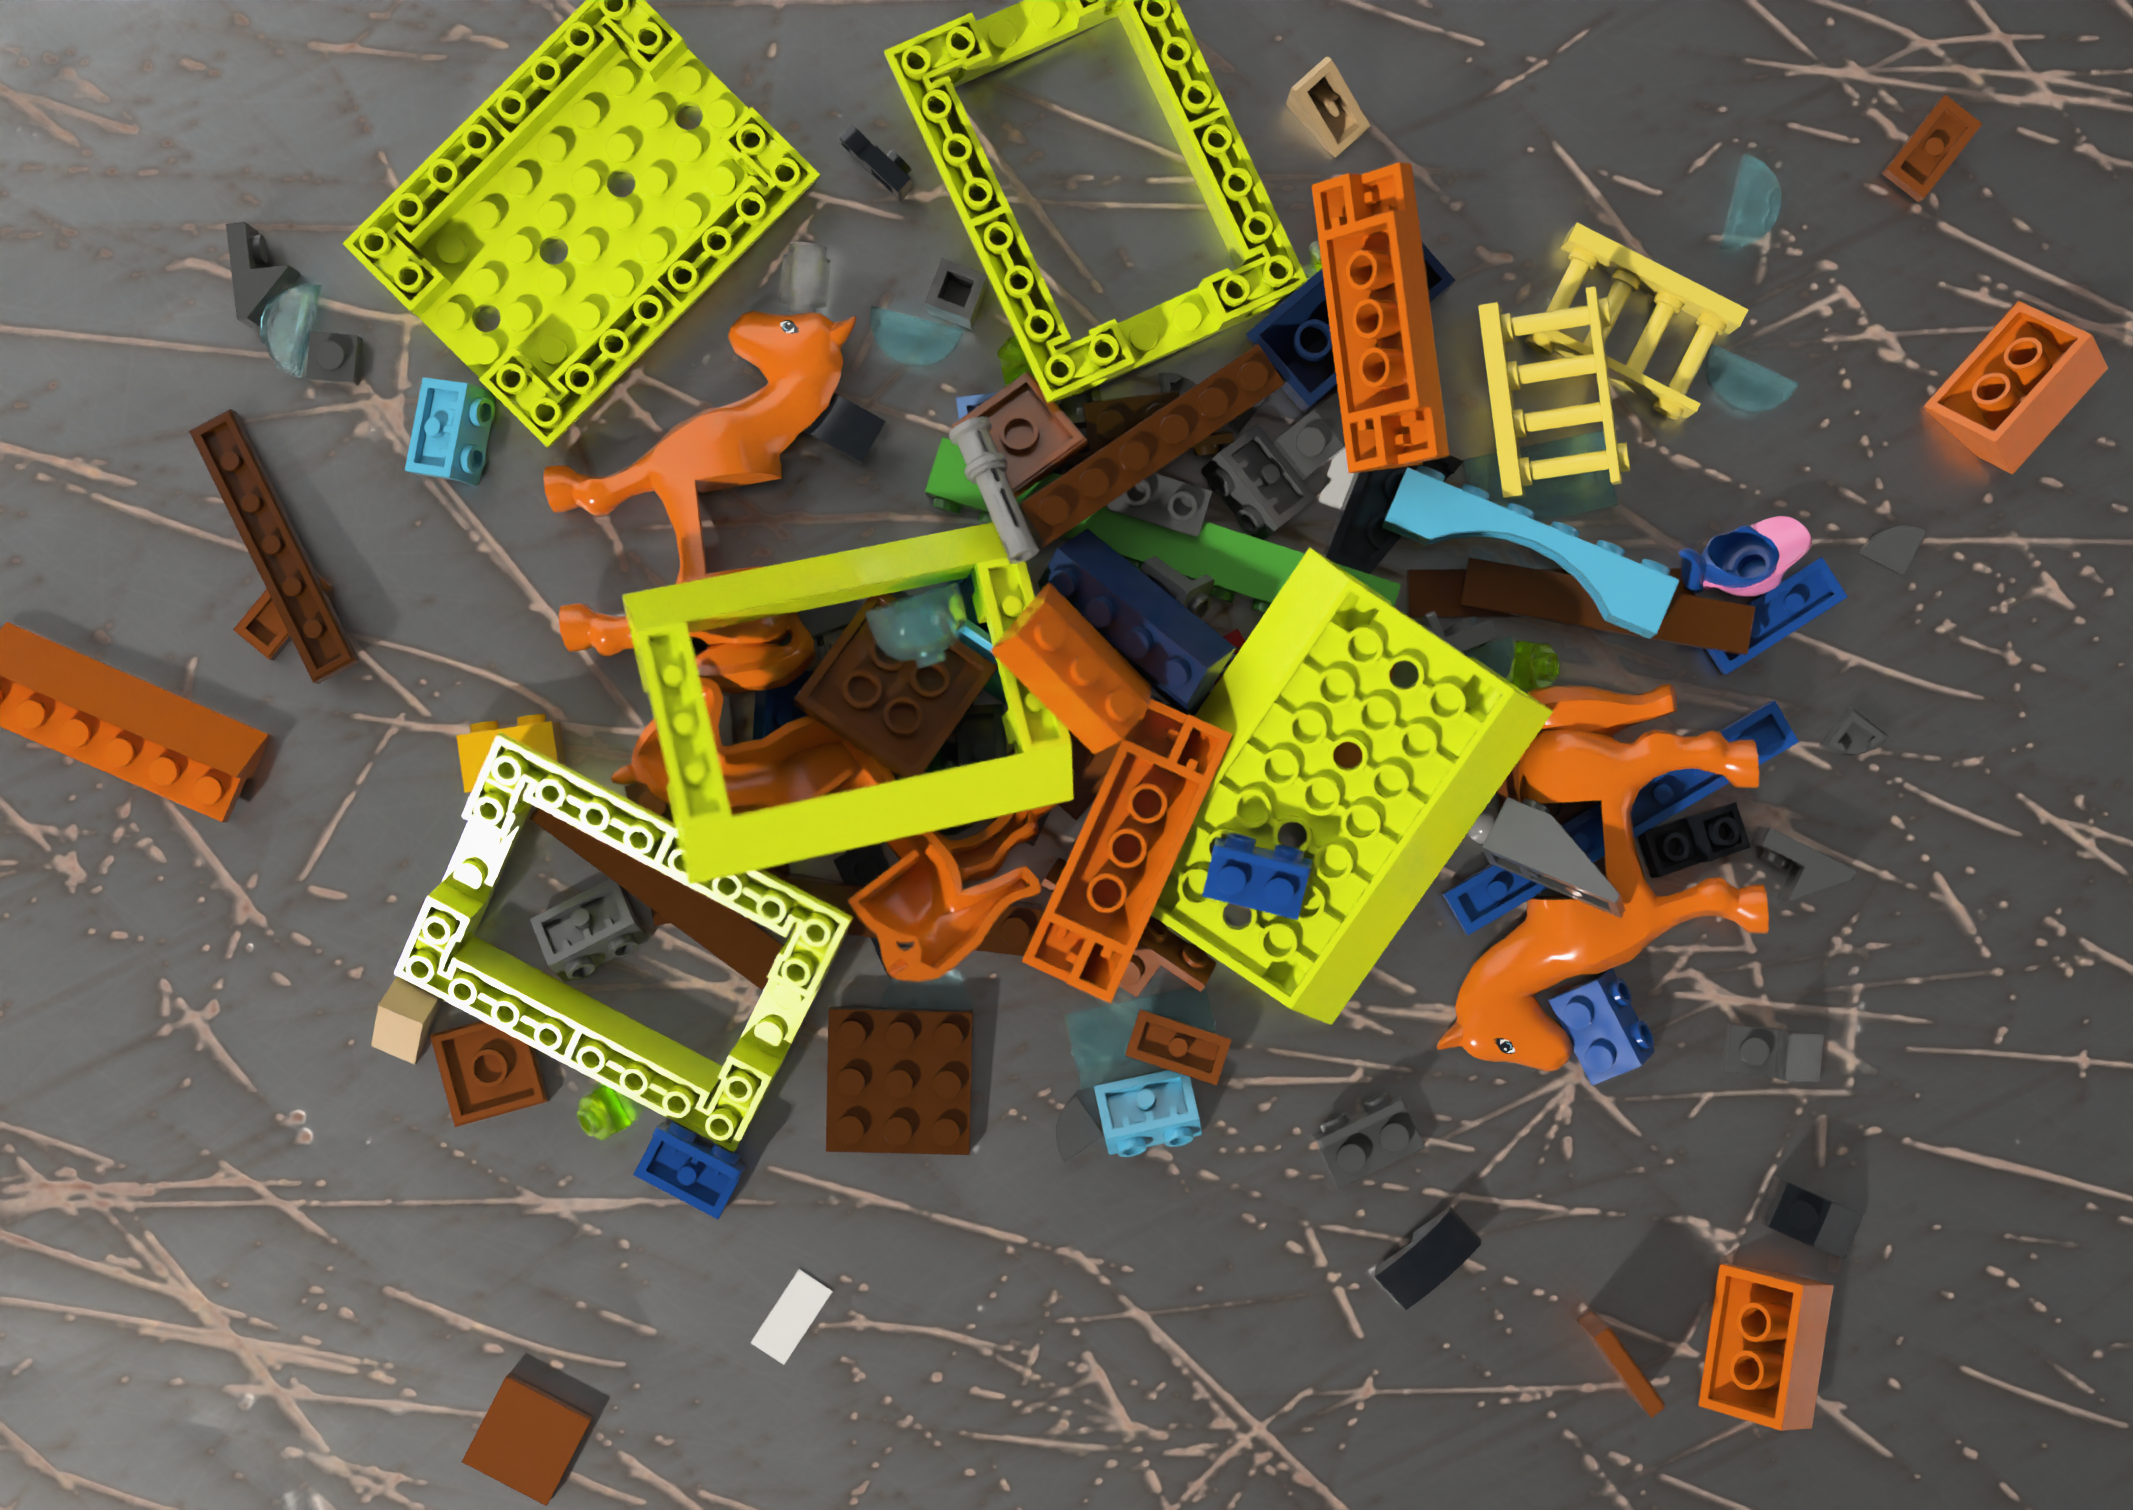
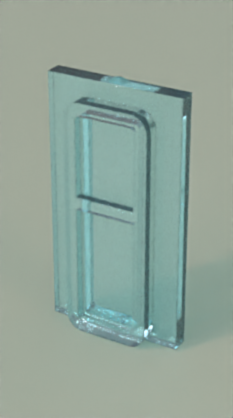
[1462,430,1619,522]
[1065,986,1216,1090]

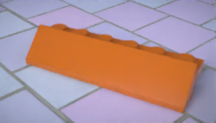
[1312,162,1449,473]
[0,622,271,822]
[1022,698,1233,1003]

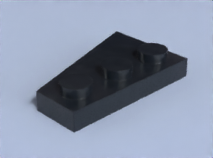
[1322,455,1464,574]

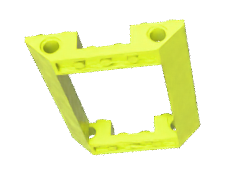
[884,0,1308,403]
[622,522,1074,885]
[394,732,853,1153]

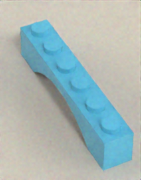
[1382,465,1679,639]

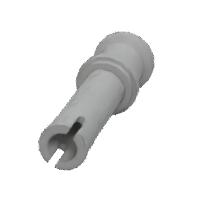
[949,416,1039,564]

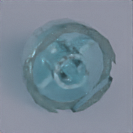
[865,583,966,668]

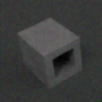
[925,258,989,330]

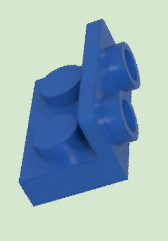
[1202,833,1312,920]

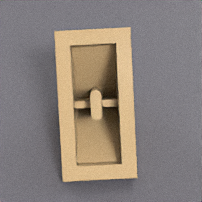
[1286,56,1371,158]
[371,976,444,1064]

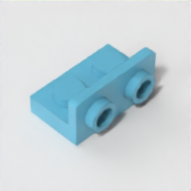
[404,377,496,485]
[1094,1070,1202,1157]

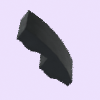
[802,393,886,464]
[1638,802,1751,878]
[1374,1207,1481,1310]

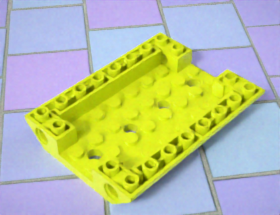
[342,0,821,449]
[1151,547,1553,1025]

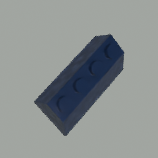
[1245,242,1456,415]
[1038,529,1236,716]

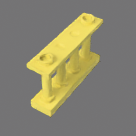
[1523,222,1749,420]
[1478,287,1630,500]

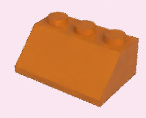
[1924,301,2108,475]
[990,583,1152,754]
[1698,1264,1834,1431]

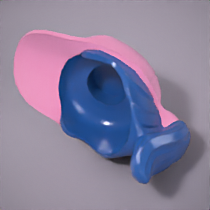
[1679,516,1812,597]

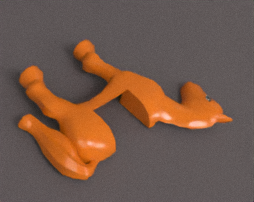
[543,310,857,693]
[611,677,1057,982]
[1437,684,1769,1072]

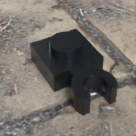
[839,125,913,202]

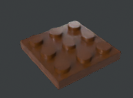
[793,593,998,779]
[826,1006,973,1155]

